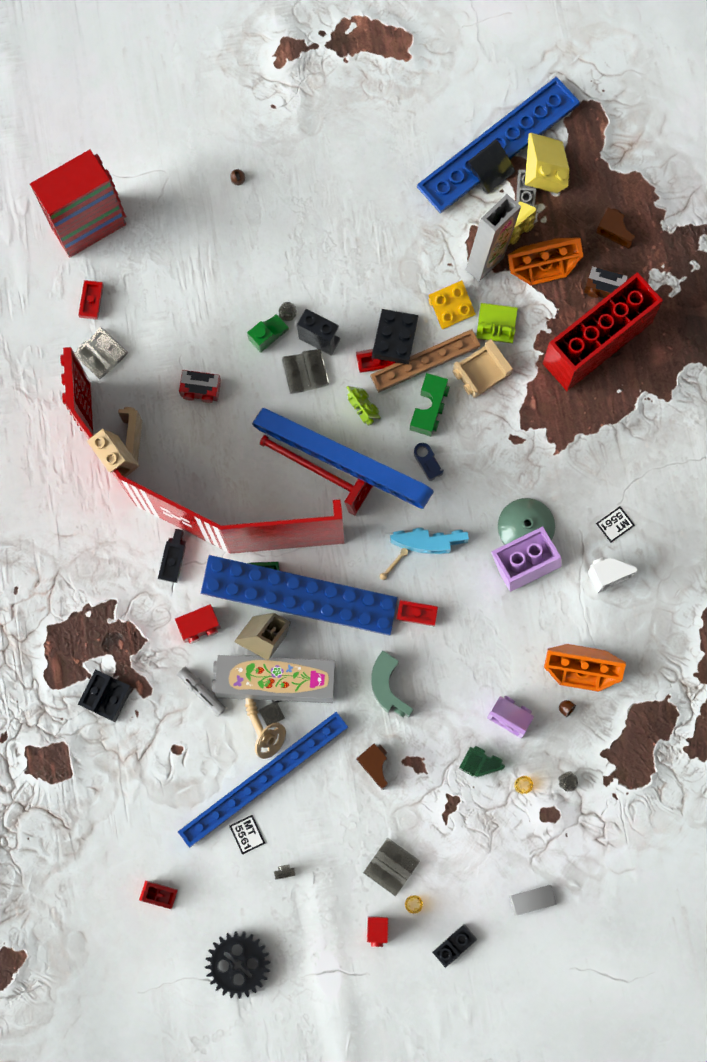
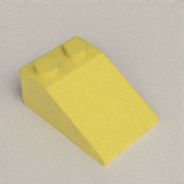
[525,133,569,194]

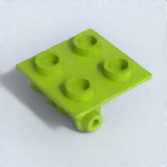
[476,303,518,343]
[346,386,381,426]

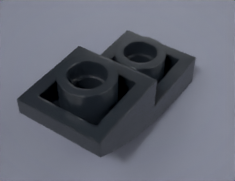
[432,924,477,968]

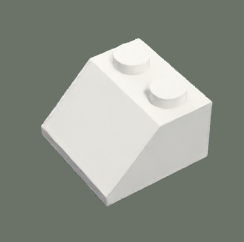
[587,557,638,593]

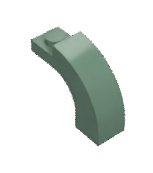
[371,650,413,718]

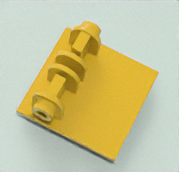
[428,280,476,329]

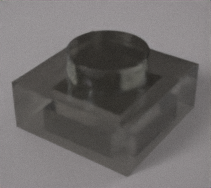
[259,701,285,726]
[274,865,296,880]

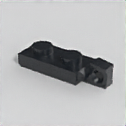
[158,529,186,583]

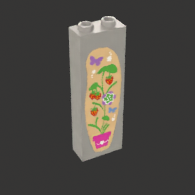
[466,194,521,282]
[212,655,335,703]

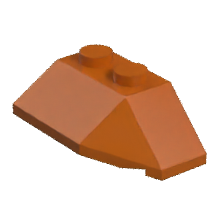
[507,237,583,285]
[544,644,626,692]

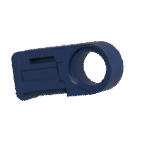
[414,443,444,481]

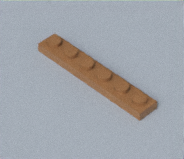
[370,329,480,393]

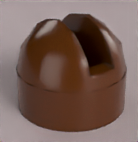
[230,169,245,185]
[559,700,576,717]

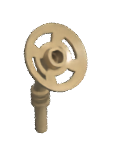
[245,699,286,759]

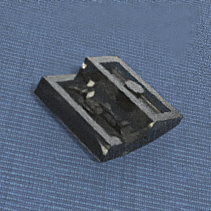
[74,327,128,379]
[282,349,329,394]
[363,838,420,896]

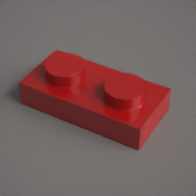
[78,280,103,320]
[397,600,438,627]

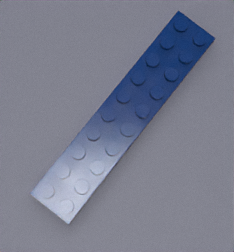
[417,76,580,214]
[200,555,398,636]

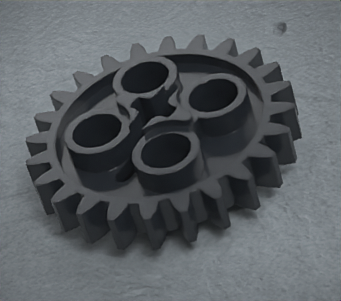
[205,931,271,999]

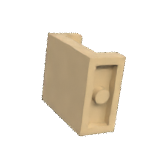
[453,339,513,398]
[118,407,142,463]
[87,429,139,477]

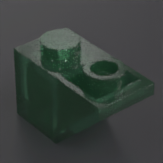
[458,746,505,778]

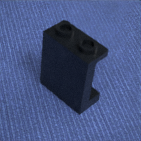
[297,309,340,356]

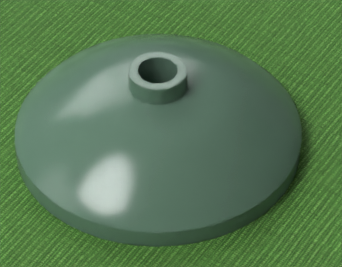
[498,498,555,545]

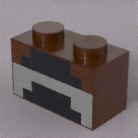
[584,266,628,298]

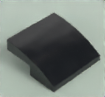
[468,139,515,194]
[78,669,133,722]

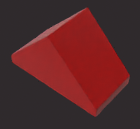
[139,881,178,909]

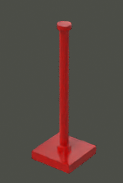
[259,435,373,516]

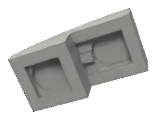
[510,885,557,916]

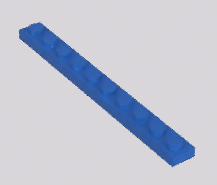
[178,712,348,848]

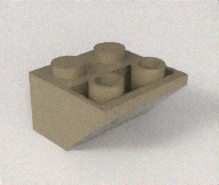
[235,613,291,661]

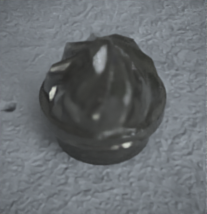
[278,302,297,321]
[558,771,578,792]

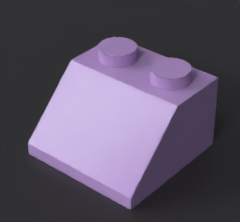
[487,696,534,738]

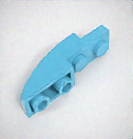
[390,528,469,554]

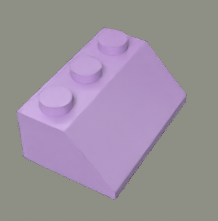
[491,527,562,592]

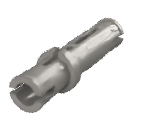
[177,666,226,717]

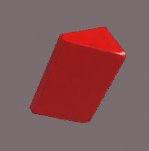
[356,349,396,373]

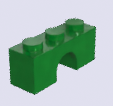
[410,373,450,437]

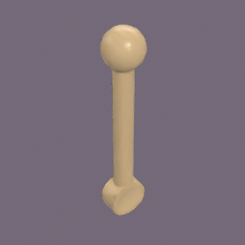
[380,548,408,580]

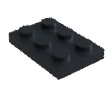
[372,309,418,365]

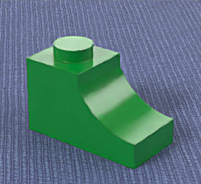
[247,314,289,353]

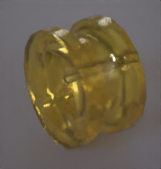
[514,776,533,794]
[405,895,423,914]

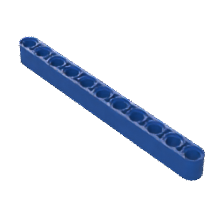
[252,408,434,509]

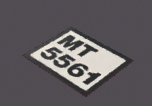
[596,506,635,543]
[229,815,266,855]

